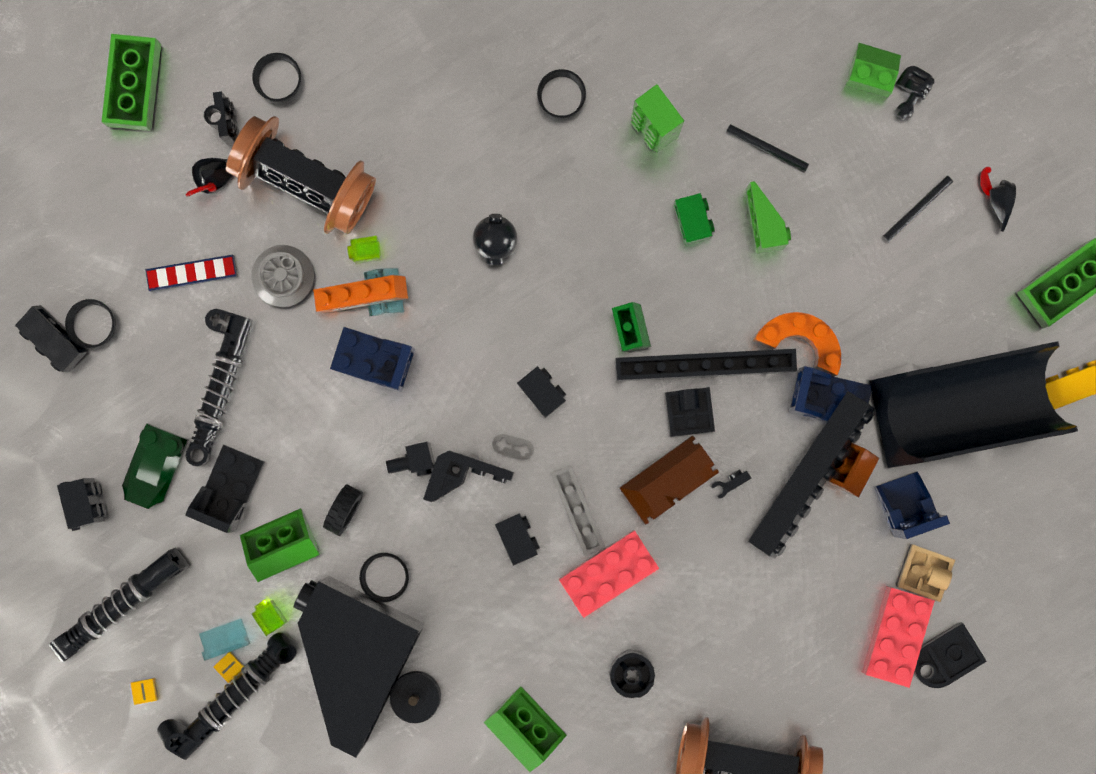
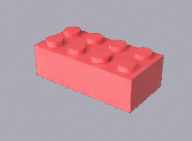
[559,530,659,618]
[862,586,935,688]

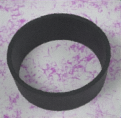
[252,52,301,102]
[537,69,586,118]
[65,299,116,348]
[359,553,409,602]

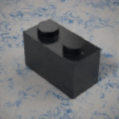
[517,366,566,418]
[495,513,540,566]

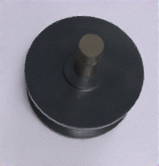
[390,671,441,723]

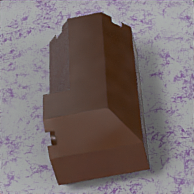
[619,436,719,525]

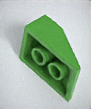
[746,181,791,254]

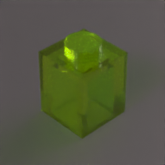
[347,236,382,264]
[251,600,288,636]

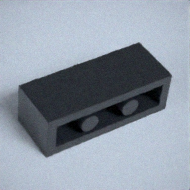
[15,305,88,372]

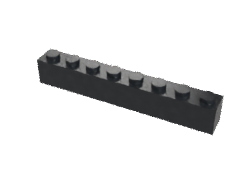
[615,349,797,382]
[748,391,875,558]

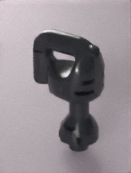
[896,66,935,120]

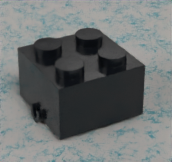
[57,478,106,531]

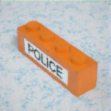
[313,275,408,313]

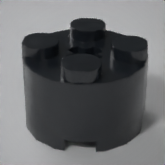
[609,651,655,698]

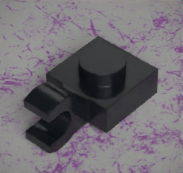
[711,469,751,498]

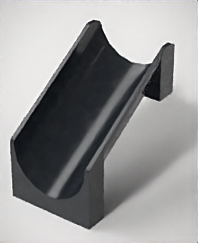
[870,341,1078,468]

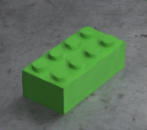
[102,34,161,131]
[631,84,684,153]
[1016,238,1096,329]

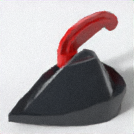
[185,158,234,197]
[980,167,1016,232]

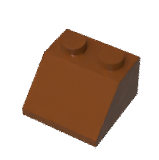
[826,443,879,498]

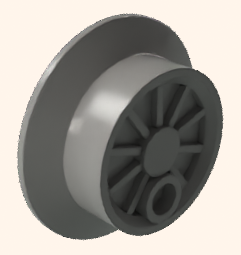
[251,245,314,307]

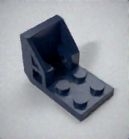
[330,327,416,392]
[789,366,872,429]
[874,471,950,539]

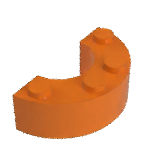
[753,312,841,376]

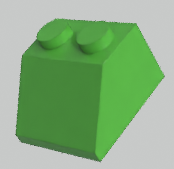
[846,43,901,98]

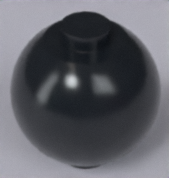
[473,214,517,265]

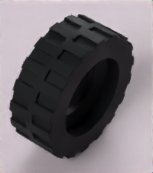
[323,484,363,536]

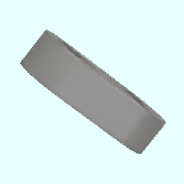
[492,434,534,460]

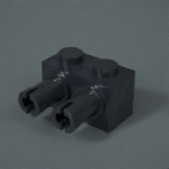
[386,442,435,477]

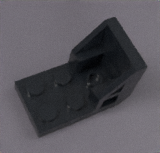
[185,444,265,533]
[423,451,515,502]

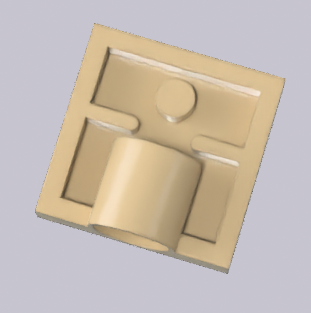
[897,544,955,602]

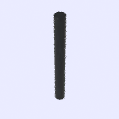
[726,124,809,172]
[883,176,953,242]

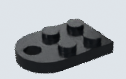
[914,622,987,688]

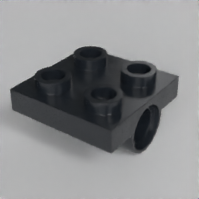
[204,91,238,145]
[665,387,715,437]

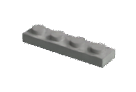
[550,465,606,556]

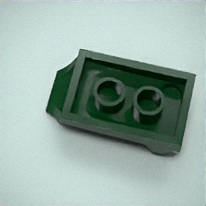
[122,423,189,509]

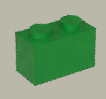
[674,193,715,245]
[612,302,651,353]

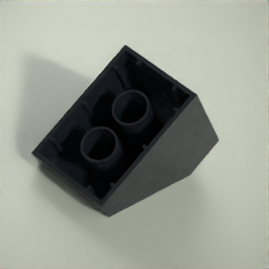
[293,576,425,758]

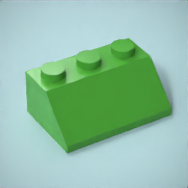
[240,508,319,582]
[484,686,567,772]

